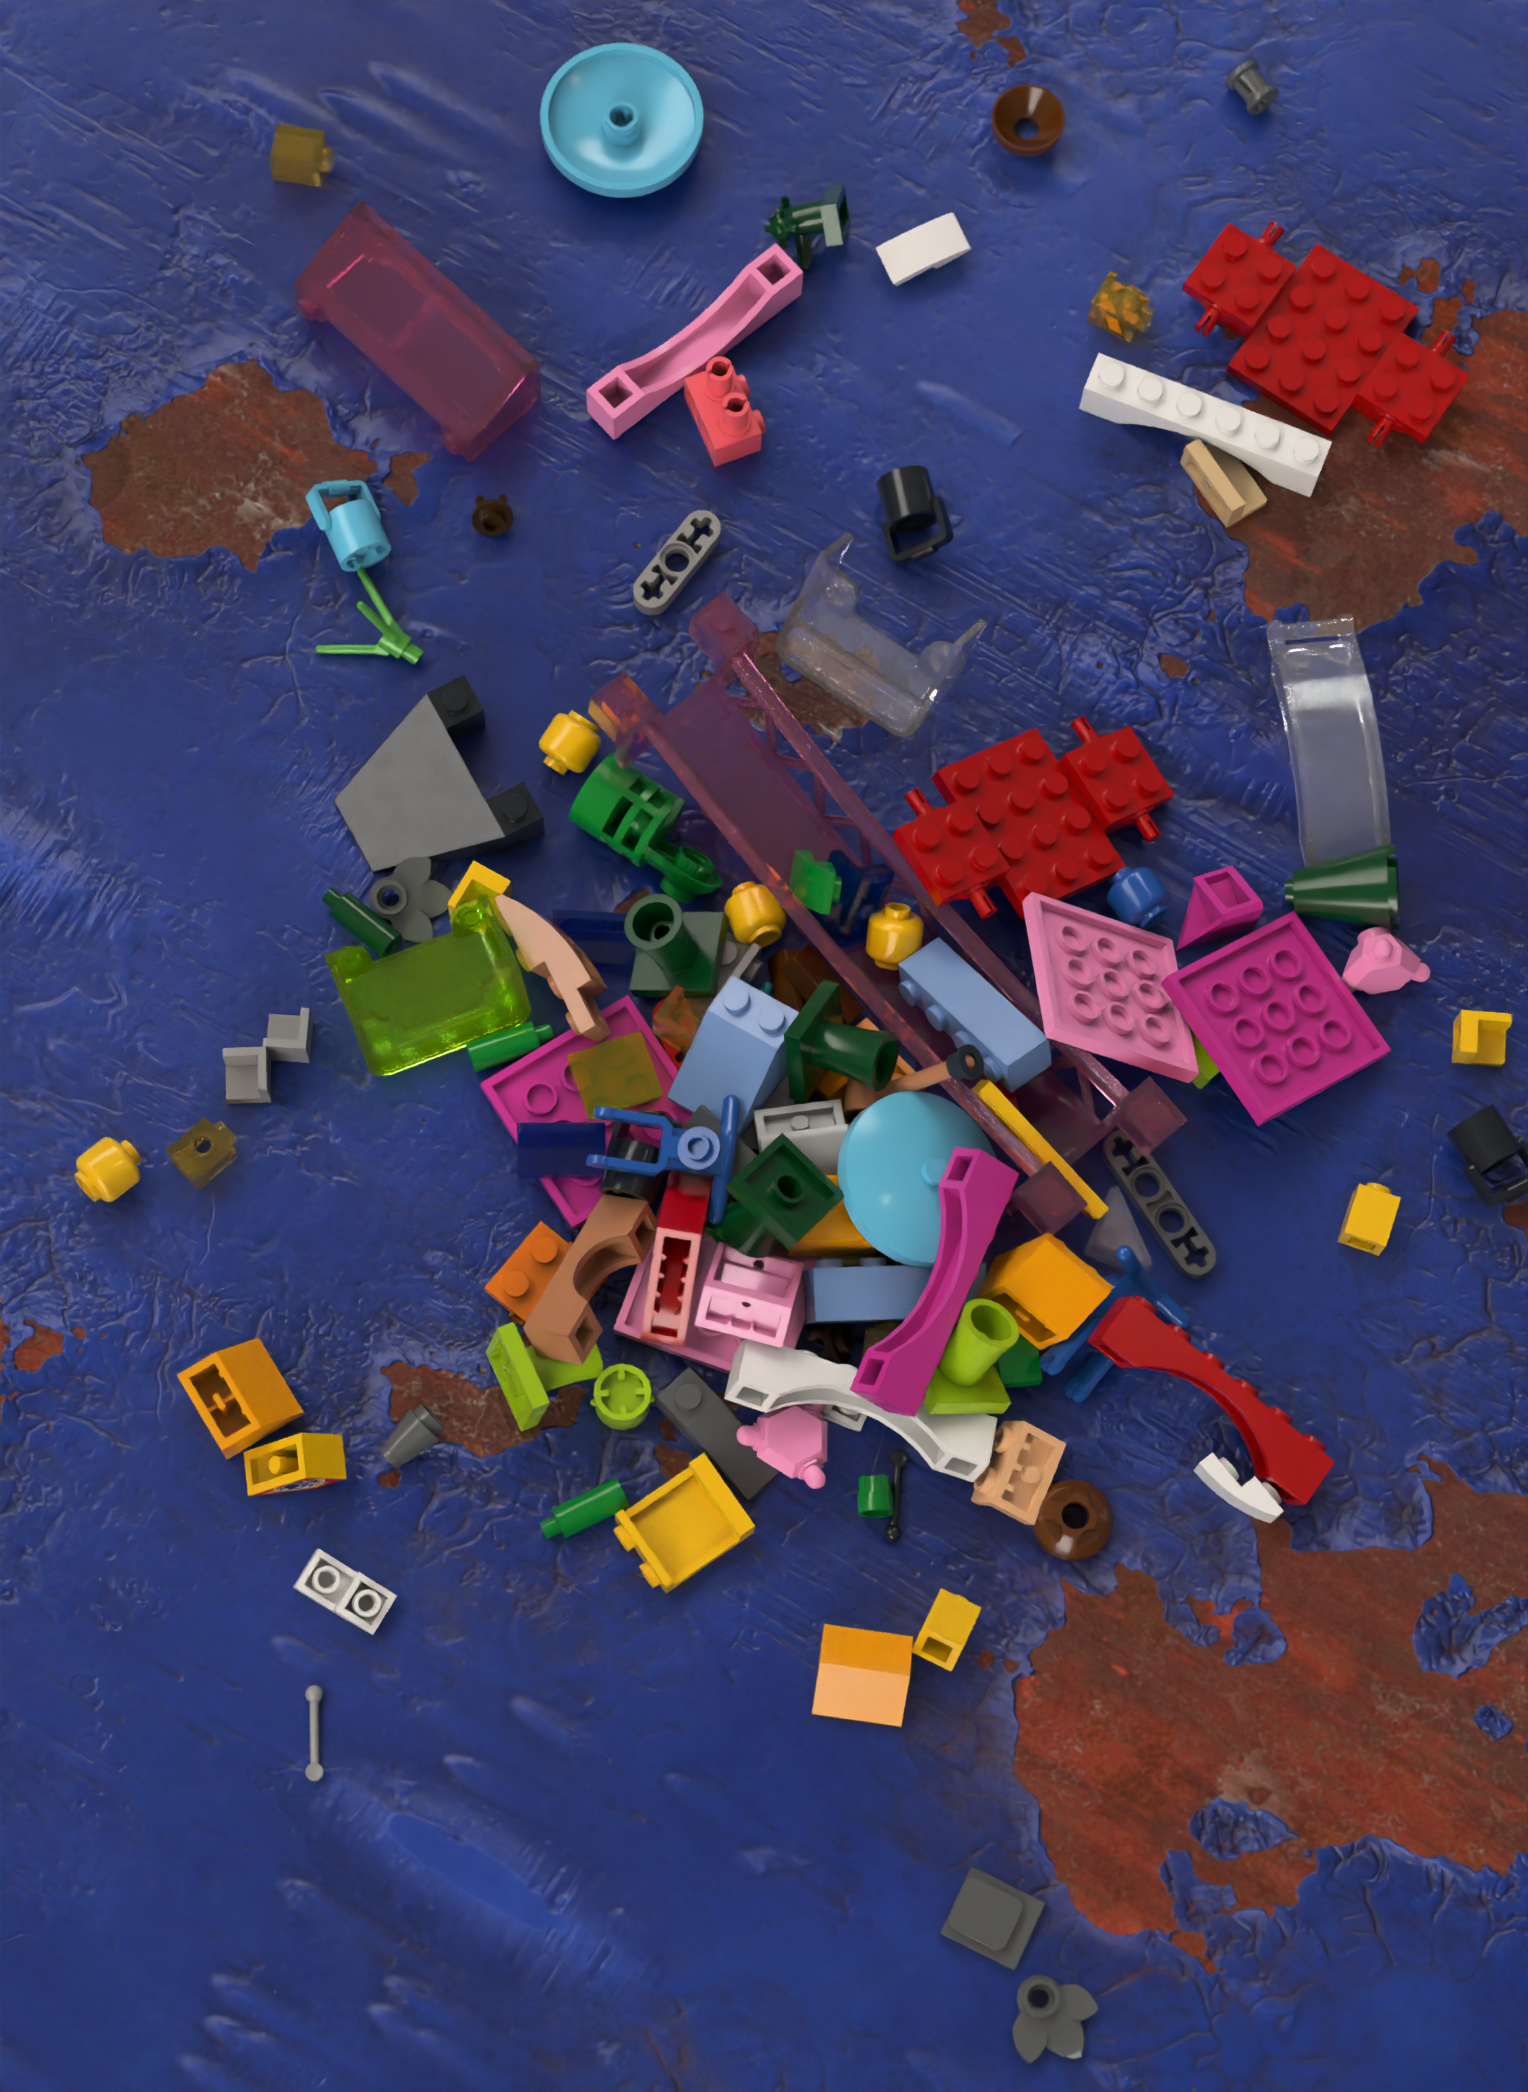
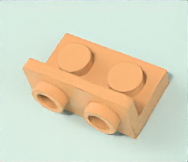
[971,1421,1066,1525]

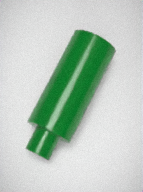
[465,1021,554,1073]
[539,1478,630,1539]

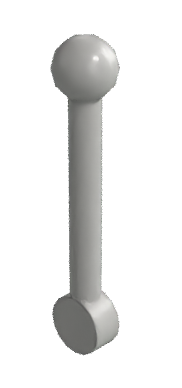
[305,1685,324,1781]

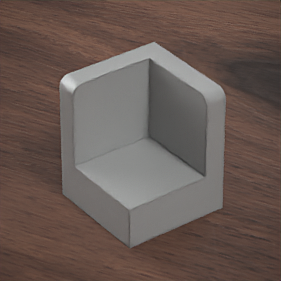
[262,1007,314,1063]
[222,1046,271,1104]

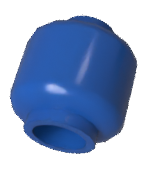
[1107,866,1170,930]

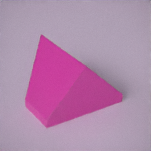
[1175,865,1264,952]

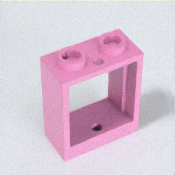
[695,1241,805,1348]

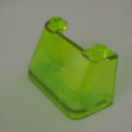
[324,894,531,1076]

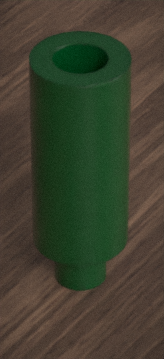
[322,887,402,959]

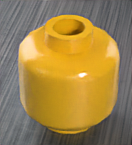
[539,710,601,776]
[724,882,787,947]
[865,902,924,970]
[74,1137,141,1202]

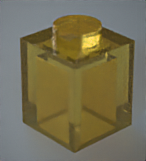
[269,124,334,187]

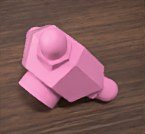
[1341,927,1431,995]
[736,1403,828,1489]

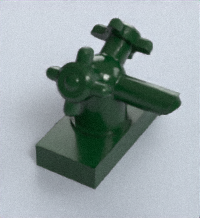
[764,184,851,272]

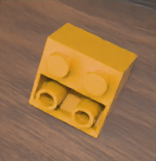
[976,1233,1113,1350]
[177,1338,304,1460]

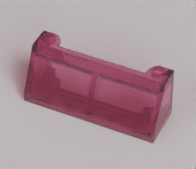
[294,200,541,463]

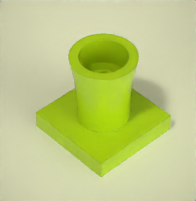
[924,1298,1019,1414]
[485,1322,603,1432]

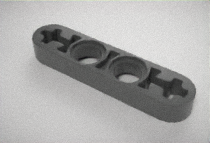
[1102,1129,1216,1279]

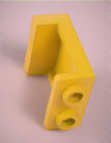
[613,1453,755,1593]

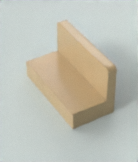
[1180,438,1267,528]

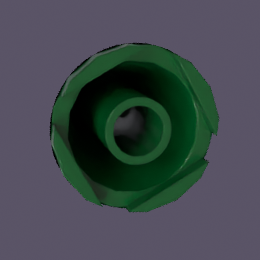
[1285,844,1400,930]

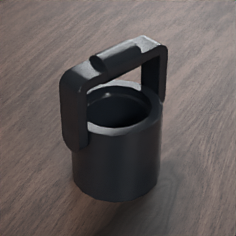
[876,465,954,565]
[1446,1105,1528,1207]
[599,1110,682,1208]

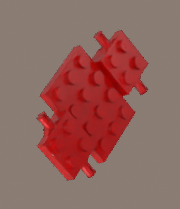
[1182,222,1470,447]
[892,715,1175,920]

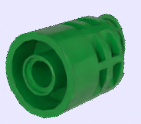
[569,753,723,904]

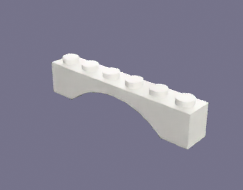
[1079,353,1332,497]
[724,1338,997,1482]

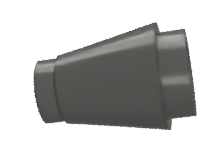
[379,1403,446,1469]

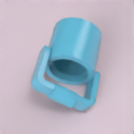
[306,480,391,571]

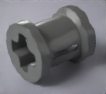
[1226,60,1279,115]

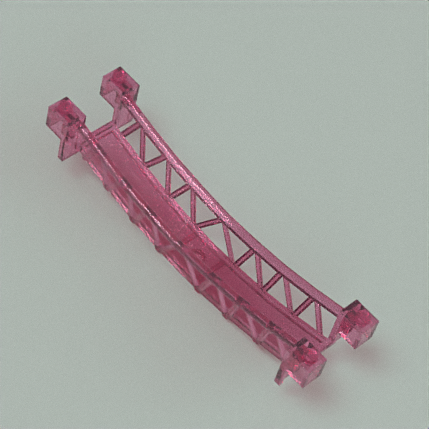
[588,591,1188,1236]

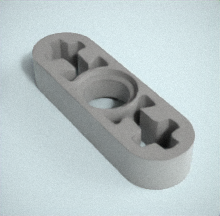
[633,510,721,615]

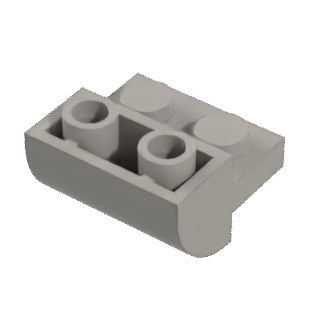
[753,1099,848,1175]

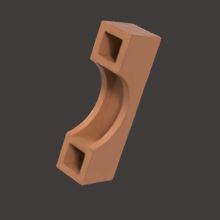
[523,1194,658,1365]

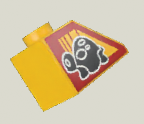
[243,1433,347,1496]

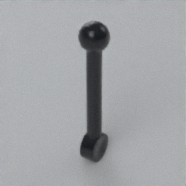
[884,1450,908,1542]

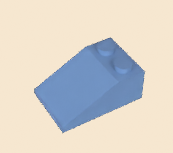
[667,975,799,1139]

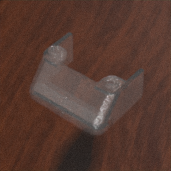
[776,532,987,737]

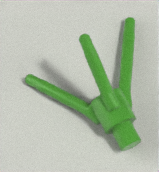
[315,568,424,665]

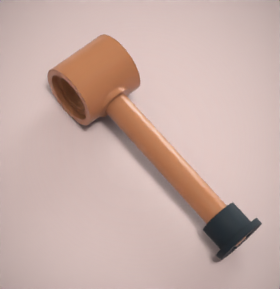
[844,1044,984,1124]

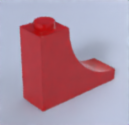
[640,1172,713,1346]

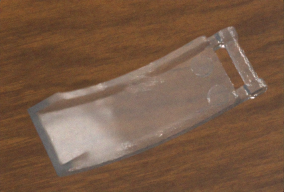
[1266,613,1391,867]

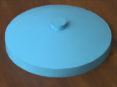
[540,43,704,198]
[837,1091,996,1267]

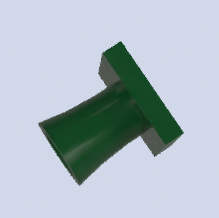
[624,894,729,998]
[784,979,899,1103]
[723,1133,844,1258]

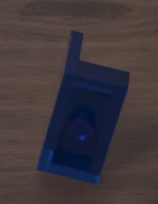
[808,849,895,949]
[552,909,637,970]
[517,1122,606,1178]

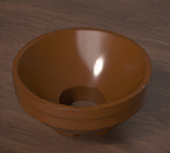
[991,84,1065,157]
[1032,1479,1113,1561]

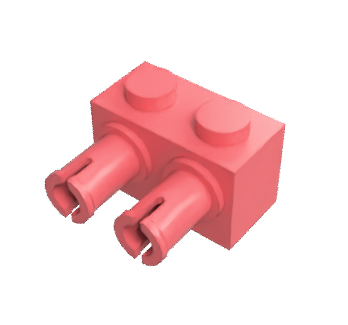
[684,356,766,467]

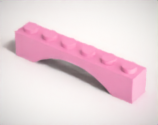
[586,243,803,440]

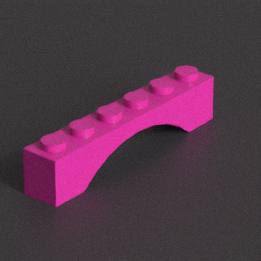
[850,1147,1020,1417]

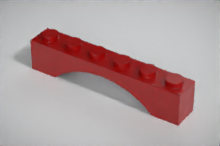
[1087,1296,1335,1505]

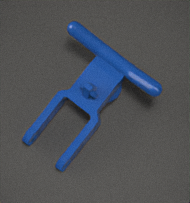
[586,1095,740,1224]
[1039,1245,1191,1403]

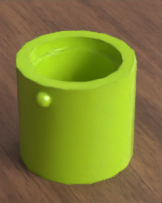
[590,1363,655,1430]

